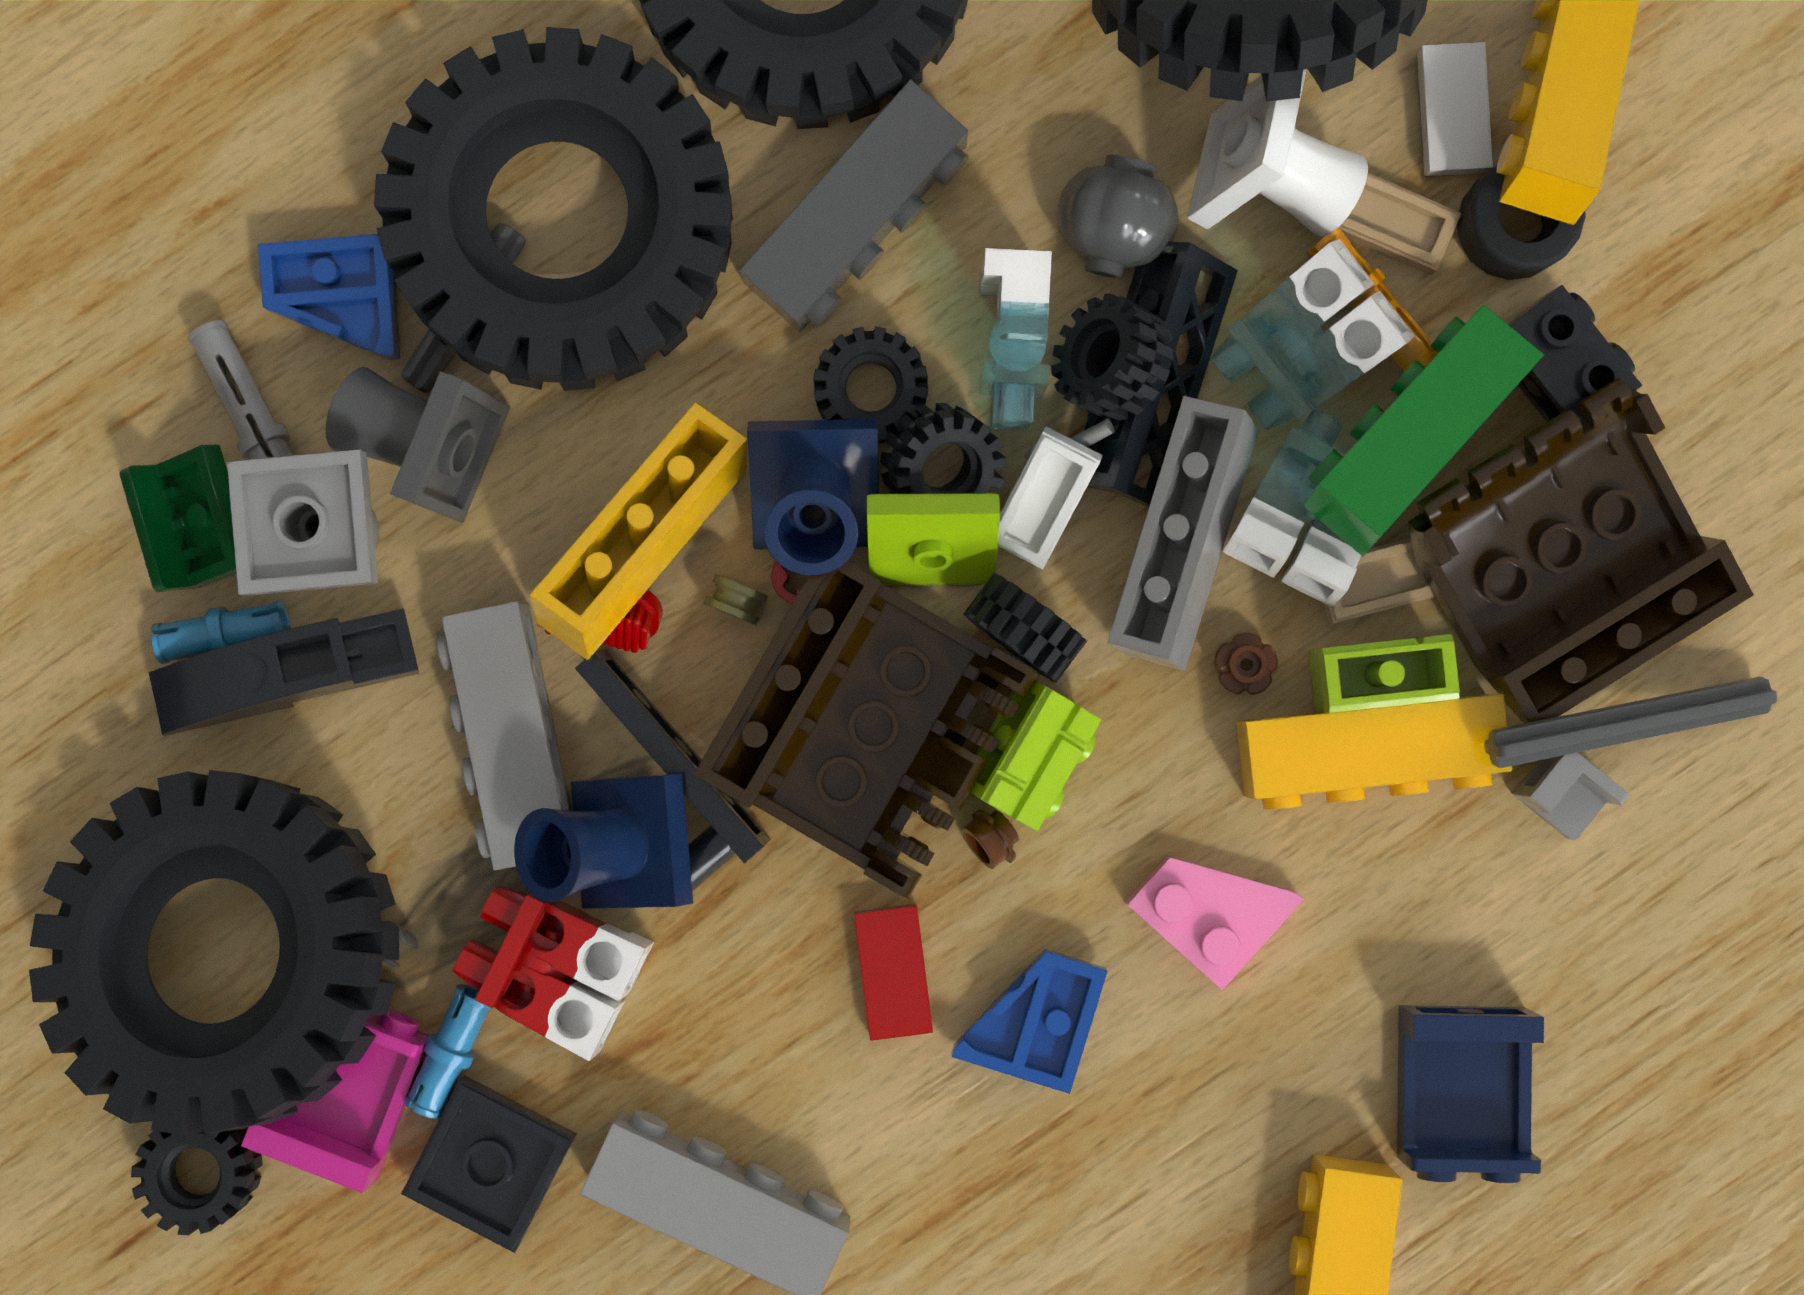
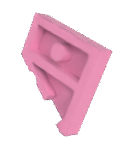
[1125,856,1304,990]

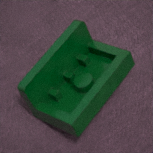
[119,445,237,592]

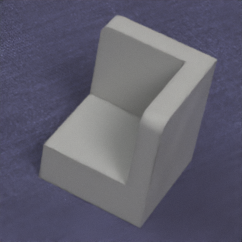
[1512,752,1630,840]

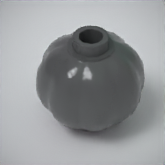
[1057,155,1179,279]

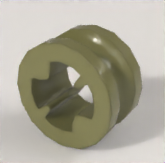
[703,574,768,625]

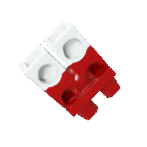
[452,886,654,1061]

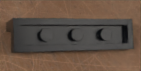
[1084,241,1238,507]

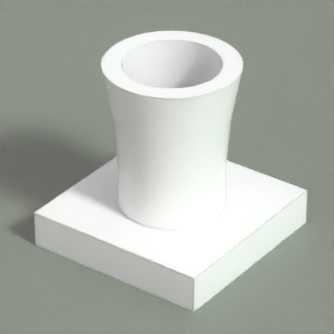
[1187,69,1368,236]

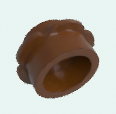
[1214,633,1278,695]
[961,809,1019,869]

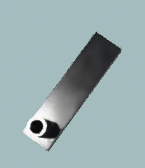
[575,650,771,892]

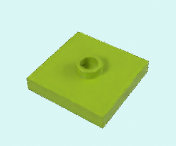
[867,493,1000,585]

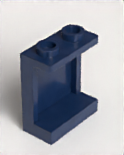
[1397,1005,1544,1183]

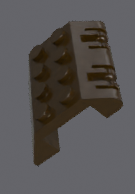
[693,561,1039,899]

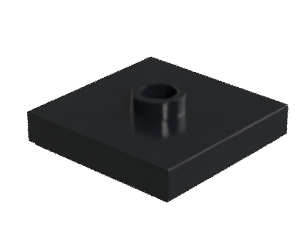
[401,1075,577,1253]

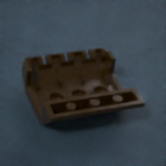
[1408,378,1754,723]

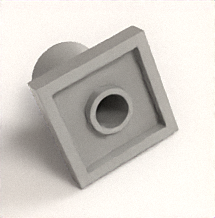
[227,449,379,596]

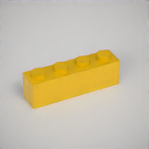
[1497,0,1639,225]
[529,402,747,660]
[1236,694,1512,809]
[1289,1154,1403,1295]

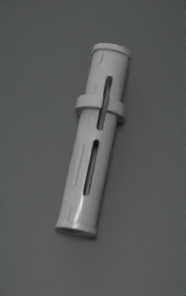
[187,320,293,460]

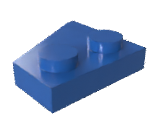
[258,234,401,360]
[951,949,1108,1094]

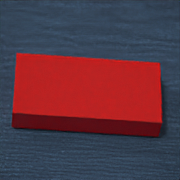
[854,904,933,1041]

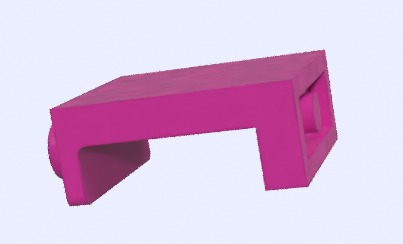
[241,1011,429,1193]

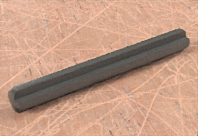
[1484,676,1777,768]

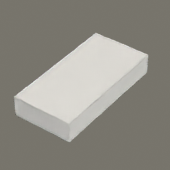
[1417,42,1493,176]
[998,426,1103,570]

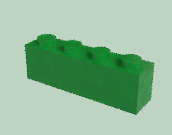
[1303,305,1544,557]

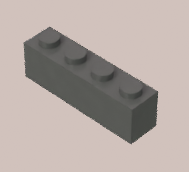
[739,79,968,332]

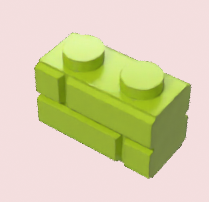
[1309,634,1460,713]
[970,681,1102,831]

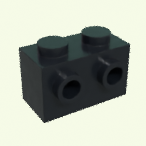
[1508,285,1642,422]

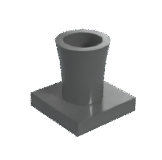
[326,367,510,523]

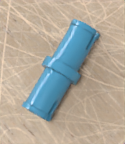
[151,601,291,664]
[404,984,492,1119]

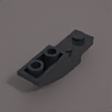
[148,609,419,736]

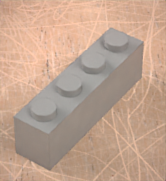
[1107,396,1259,671]
[437,601,572,871]
[580,1110,850,1295]

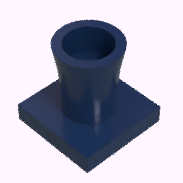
[747,419,879,576]
[514,773,693,909]

